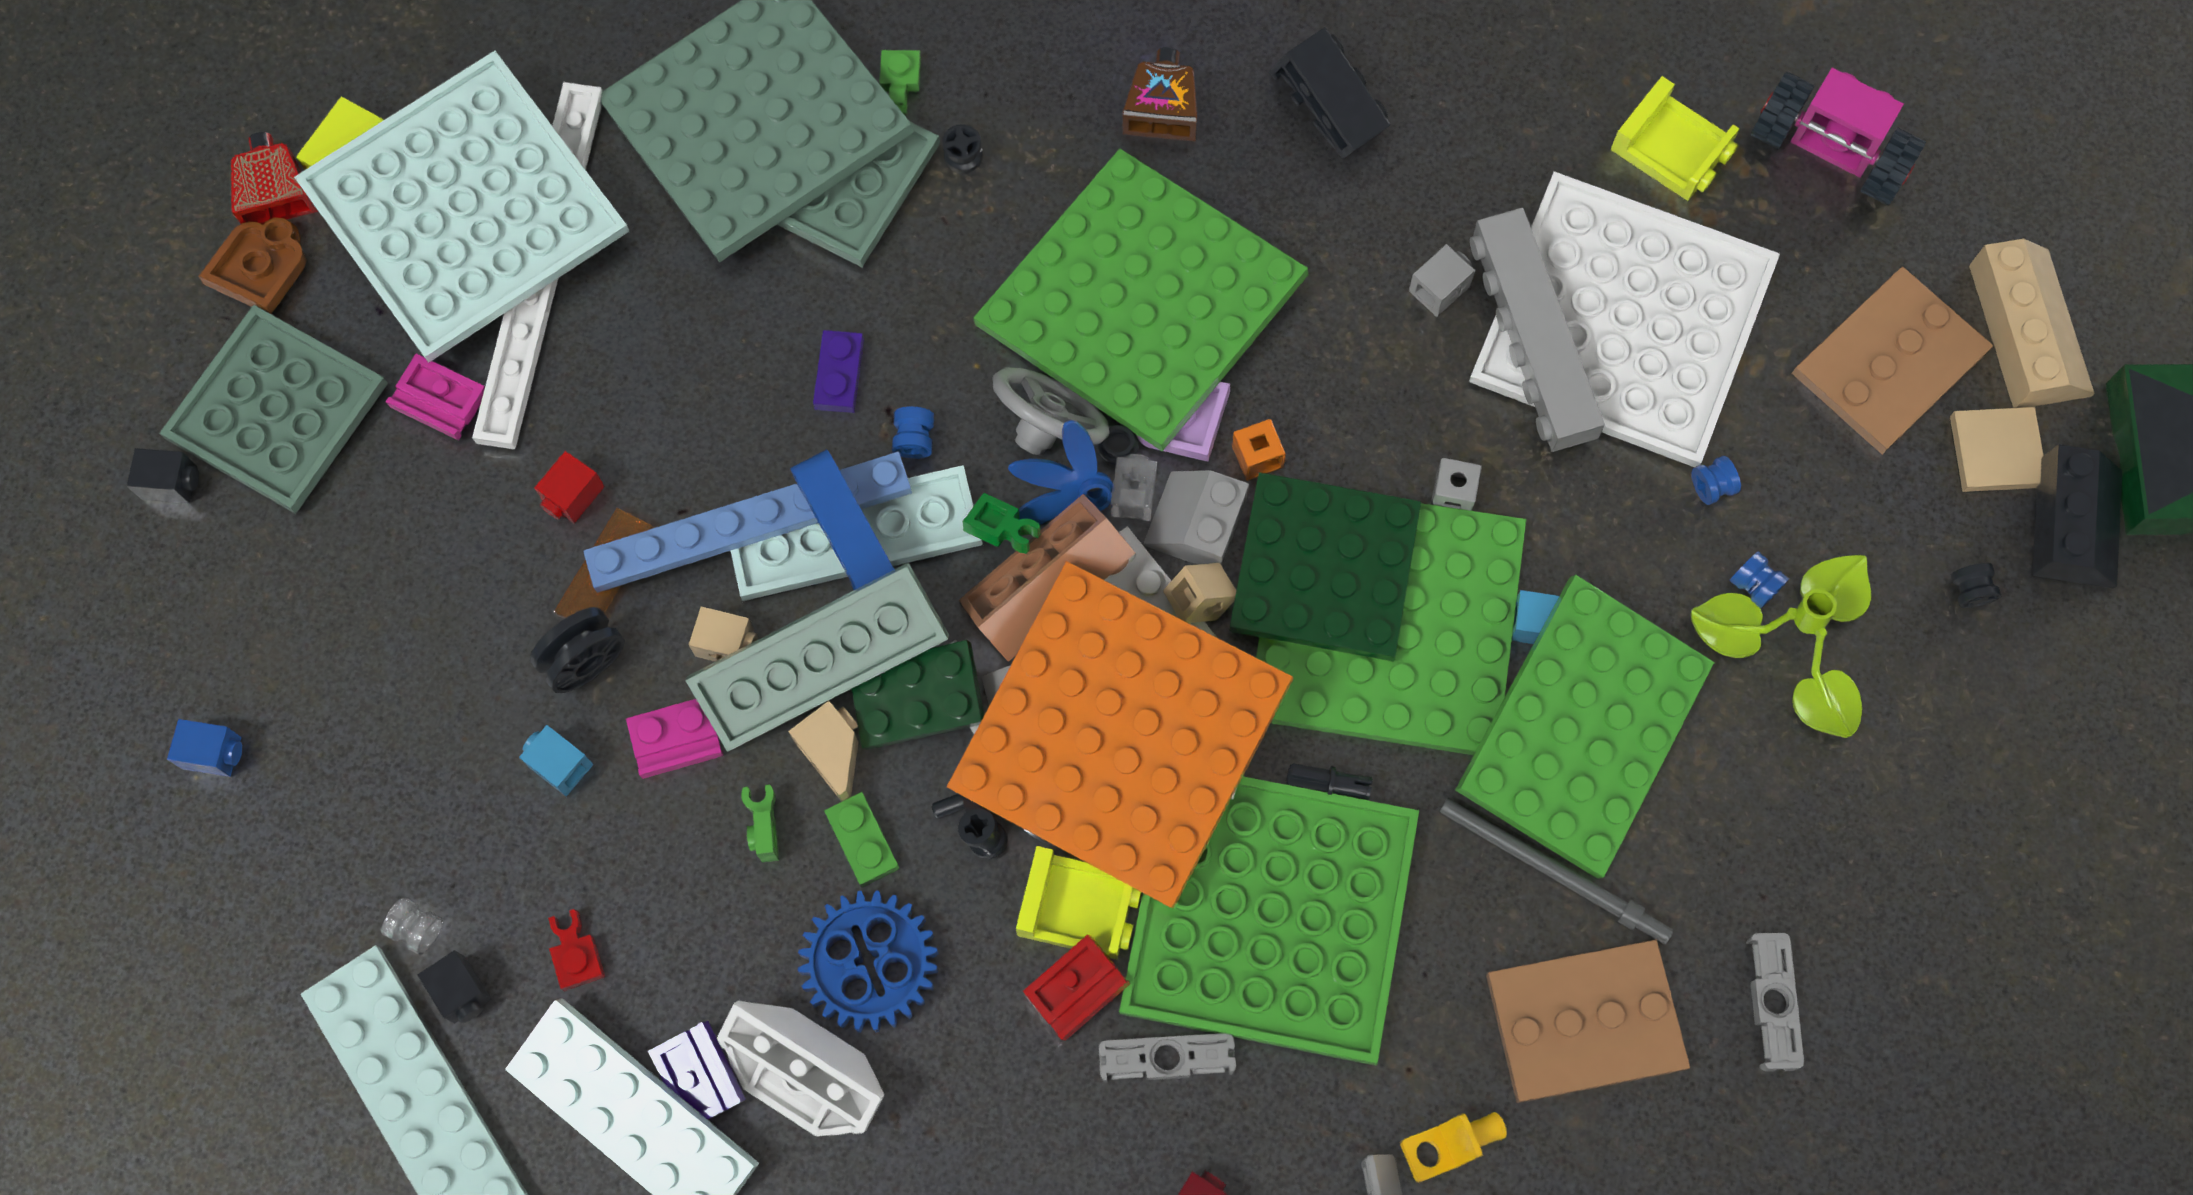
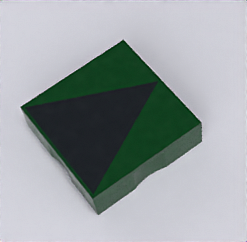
[2106,364,2193,535]

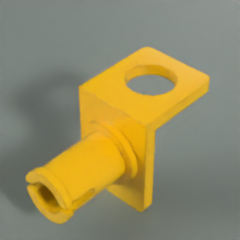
[1400,1112,1507,1182]

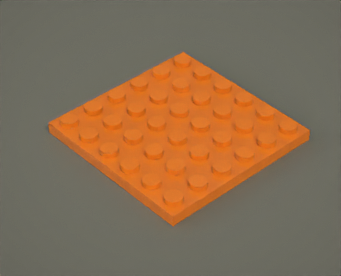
[947,561,1294,909]

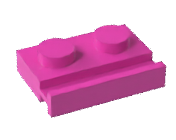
[386,354,485,441]
[626,699,724,779]

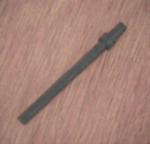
[1440,798,1674,945]

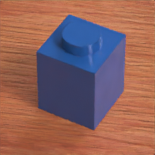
[167,719,242,777]

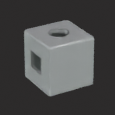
[1431,458,1482,511]

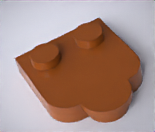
[199,218,306,314]

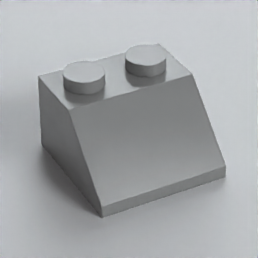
[1143,470,1249,566]

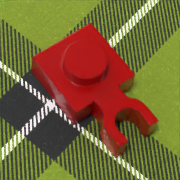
[548,909,605,992]

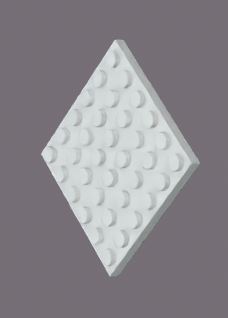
[1469,172,1780,467]

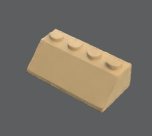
[1969,239,2095,408]

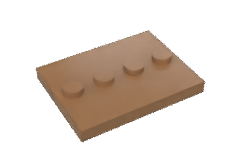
[1792,266,1993,455]
[1486,940,1690,1103]

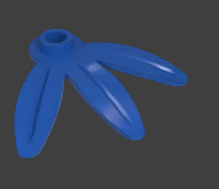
[1008,420,1115,525]

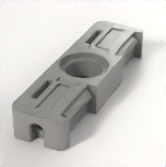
[1746,933,1804,1071]
[1099,1033,1236,1083]

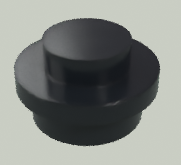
[1098,426,1139,465]

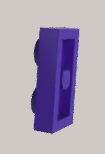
[813,330,864,413]

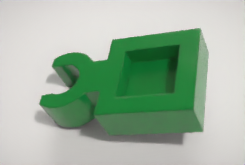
[962,493,1041,554]

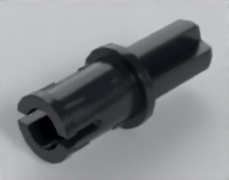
[1286,763,1373,801]

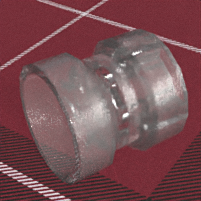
[381,897,443,955]

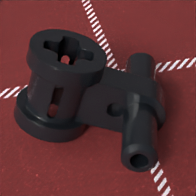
[932,794,1008,859]

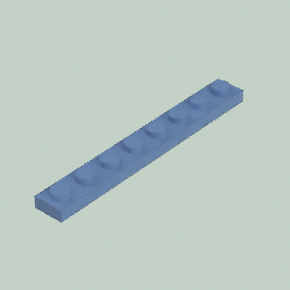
[583,452,912,593]

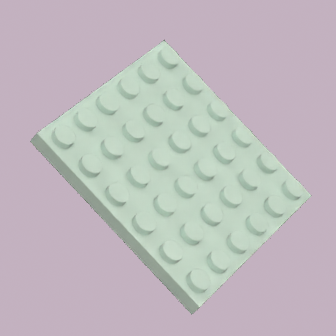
[295,51,629,363]

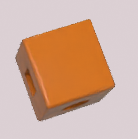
[1232,419,1286,481]

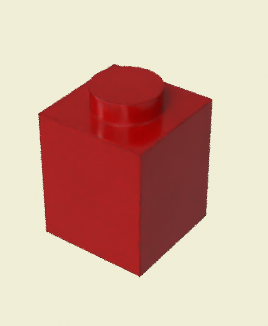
[534,451,605,524]

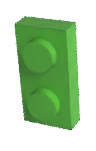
[824,792,900,888]

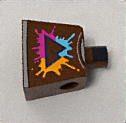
[1123,47,1197,141]

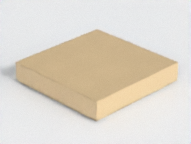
[1950,407,2044,492]

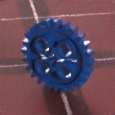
[798,890,939,1033]

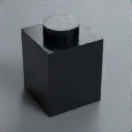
[127,448,199,504]
[417,950,491,1024]

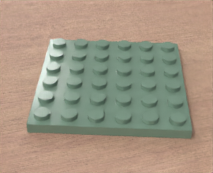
[600,0,914,263]

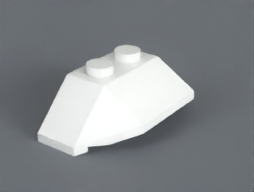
[717,1001,884,1136]

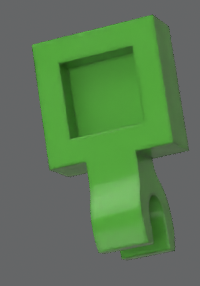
[880,50,921,116]
[741,784,779,863]

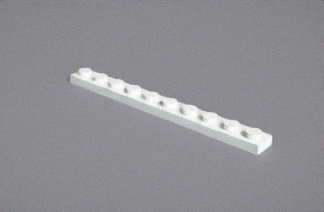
[472,82,602,449]

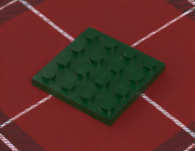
[1229,472,1421,662]

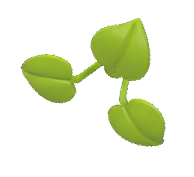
[1691,555,1871,738]

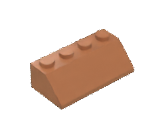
[959,494,1135,662]

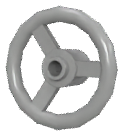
[992,367,1109,455]

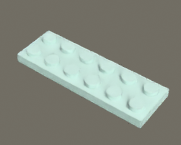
[731,465,982,601]
[506,998,759,1195]

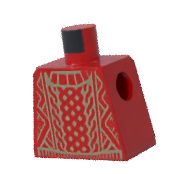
[231,132,318,225]

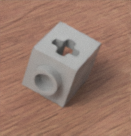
[1409,244,1475,317]

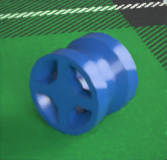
[1691,456,1741,505]

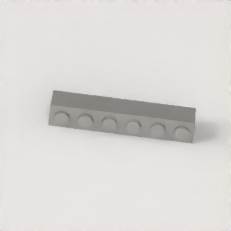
[1470,208,1605,452]

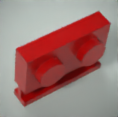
[1023,934,1130,1041]

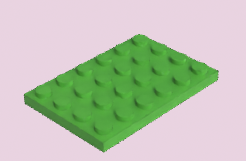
[1455,575,1714,879]

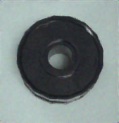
[530,607,625,693]

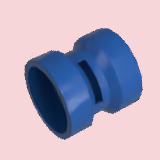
[892,407,934,459]
[1729,551,1789,609]

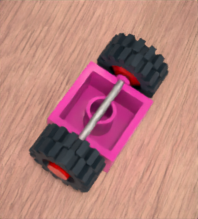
[1750,68,1926,206]

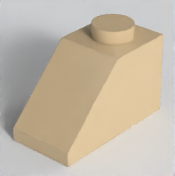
[788,701,859,802]

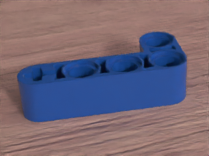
[790,449,894,590]

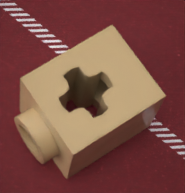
[1163,563,1236,623]
[689,607,758,662]

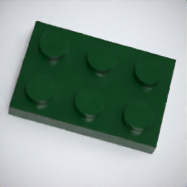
[852,640,984,750]

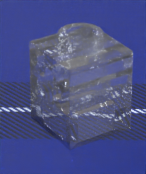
[1111,454,1158,521]

